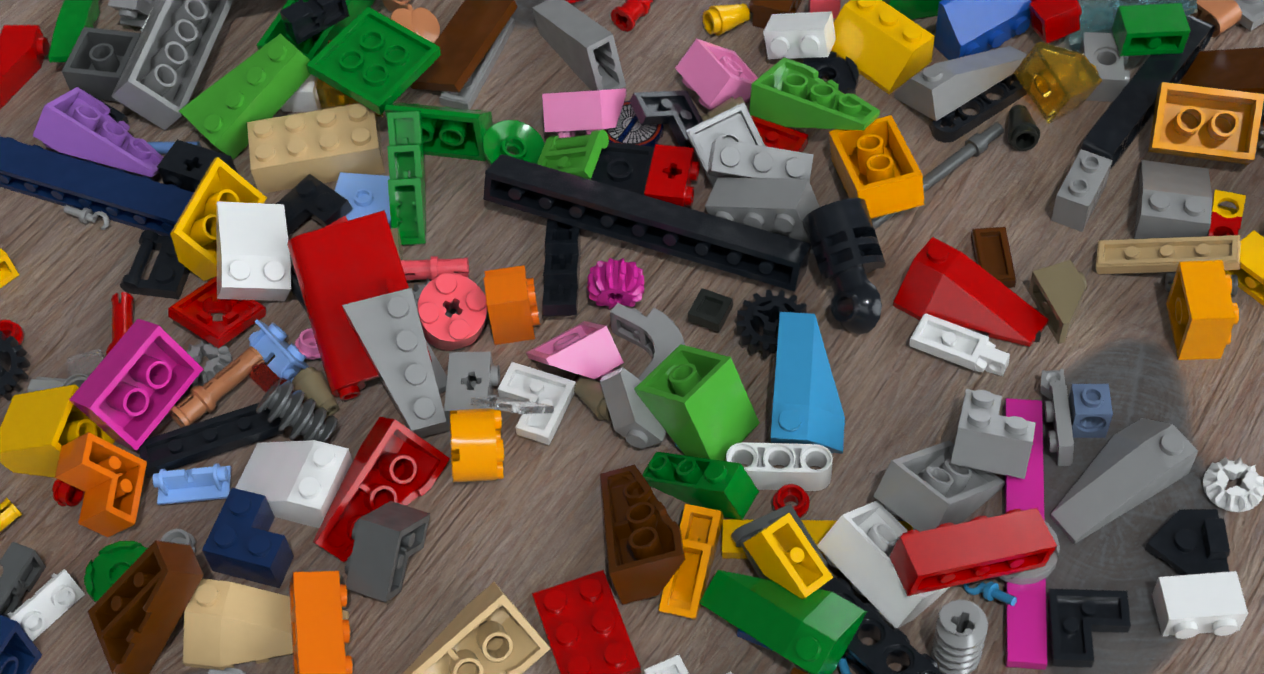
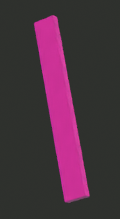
[1004,398,1047,670]

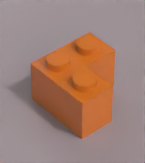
[484,265,540,345]
[55,432,147,537]

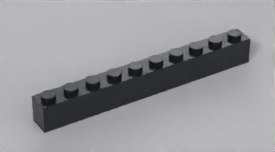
[483,154,811,292]

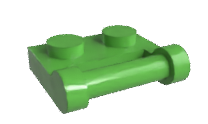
[537,129,609,179]

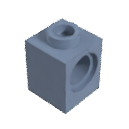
[1068,384,1113,438]

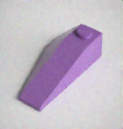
[33,87,164,177]

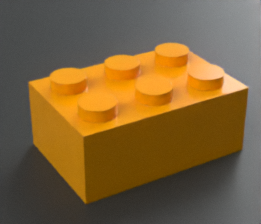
[1148,82,1264,165]
[829,115,924,219]

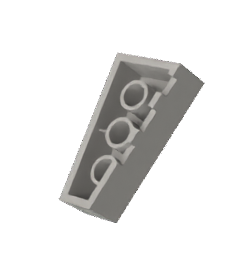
[342,288,448,438]

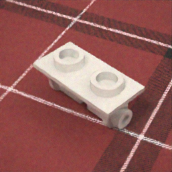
[7,569,85,642]

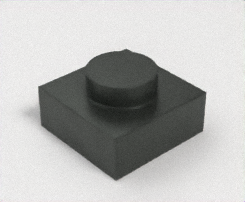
[688,288,733,332]

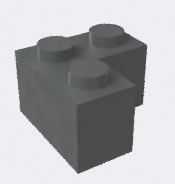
[345,501,430,602]

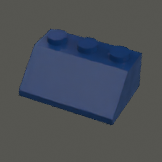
[934,0,1032,60]

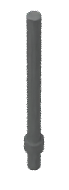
[871,122,1004,229]

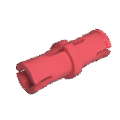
[401,256,469,281]

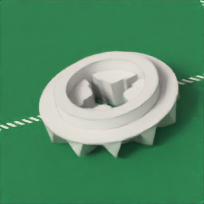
[1203,457,1264,512]

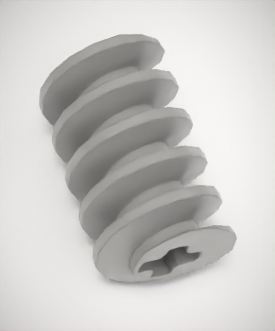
[931,599,988,674]

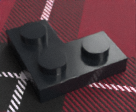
[629,90,703,148]
[276,174,353,236]
[1047,589,1131,667]

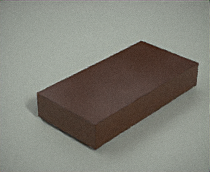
[971,227,1016,288]

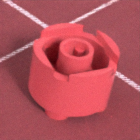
[417,273,487,351]

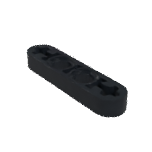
[931,67,1032,143]

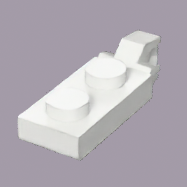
[909,313,1010,376]

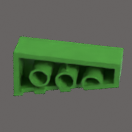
[179,34,311,160]

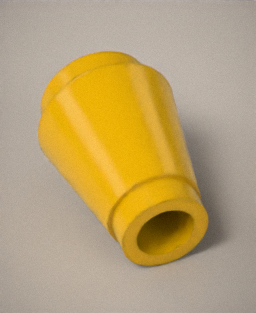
[703,3,750,36]

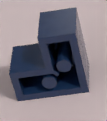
[202,488,294,588]

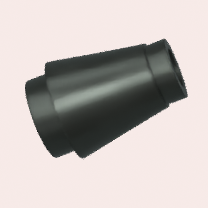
[1008,105,1040,151]

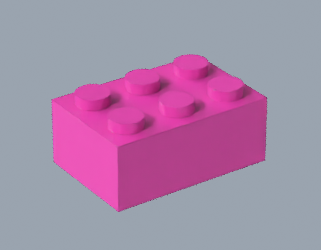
[69,319,203,451]

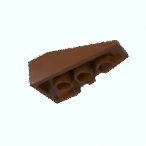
[600,464,685,605]

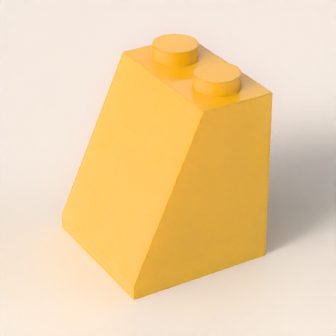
[0,384,114,478]

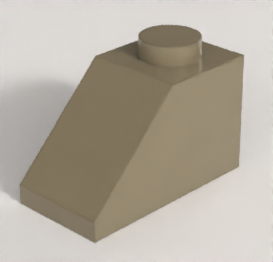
[1028,260,1087,344]

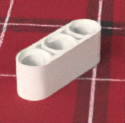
[726,442,833,491]

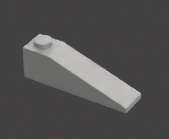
[894,46,1032,121]

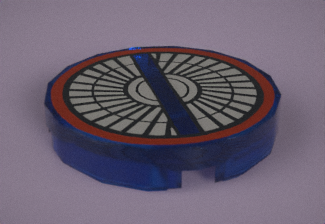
[604,101,664,147]

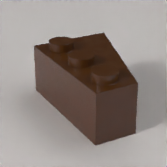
[88,540,204,674]

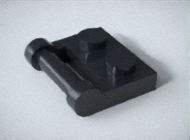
[120,230,190,299]

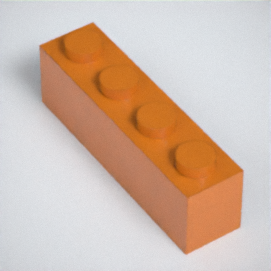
[289,571,353,674]

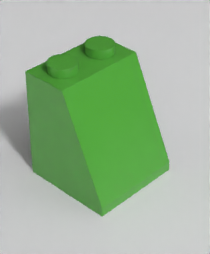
[634,344,760,461]

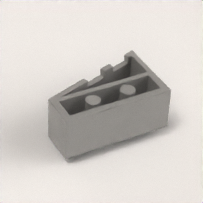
[705,177,819,254]

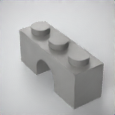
[707,138,814,182]

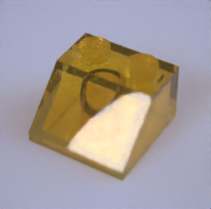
[1014,42,1102,124]

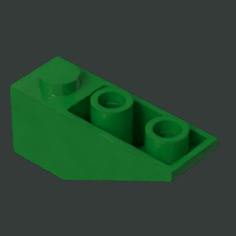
[642,451,759,520]

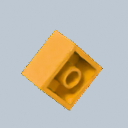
[1166,260,1239,360]

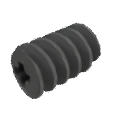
[256,378,338,442]

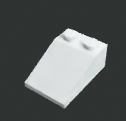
[216,201,291,301]
[235,440,353,528]

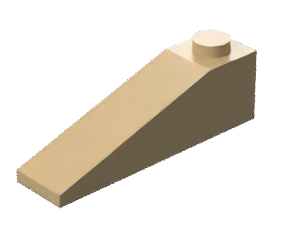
[183,579,349,670]
[403,582,551,674]

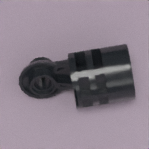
[804,198,886,335]

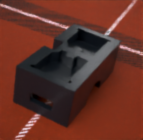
[280,0,349,45]

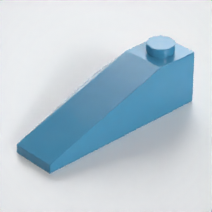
[771,312,845,454]

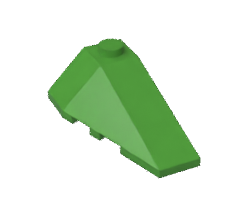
[749,57,880,130]

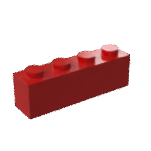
[889,508,1057,596]

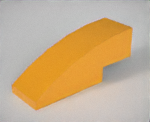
[658,503,724,620]

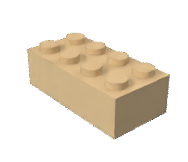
[247,103,385,194]

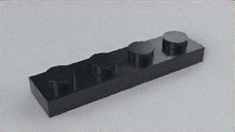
[139,403,285,478]

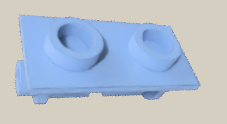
[249,319,309,382]
[153,464,231,505]

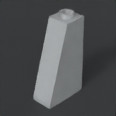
[532,0,626,91]

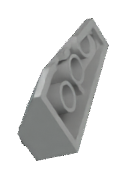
[1050,418,1198,544]

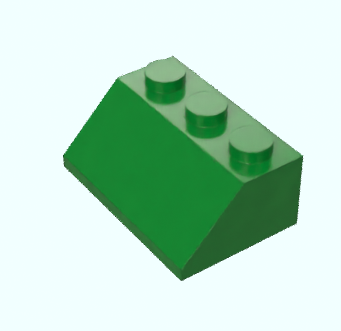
[384,103,493,161]

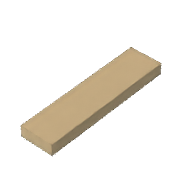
[1096,235,1241,274]

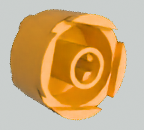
[449,408,504,482]

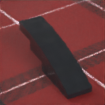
[542,219,581,316]

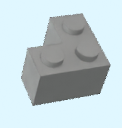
[951,389,1036,479]

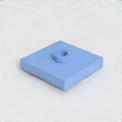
[335,172,391,229]

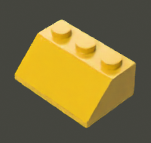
[831,0,935,95]
[170,157,267,281]

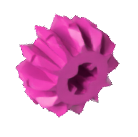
[587,258,644,309]

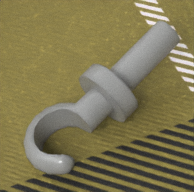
[64,205,110,230]

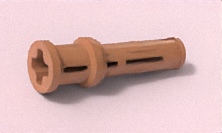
[168,346,265,428]

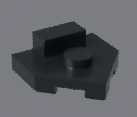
[1145,509,1230,576]

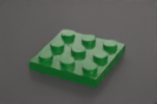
[306,7,441,115]

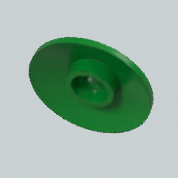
[482,120,545,165]

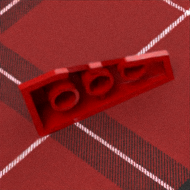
[893,237,1049,347]
[313,417,450,562]

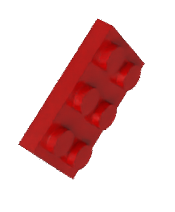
[532,570,641,674]

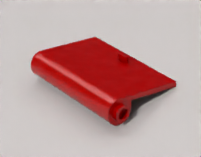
[287,210,432,400]

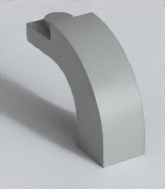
[610,303,685,381]

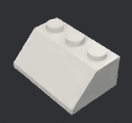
[817,500,950,628]

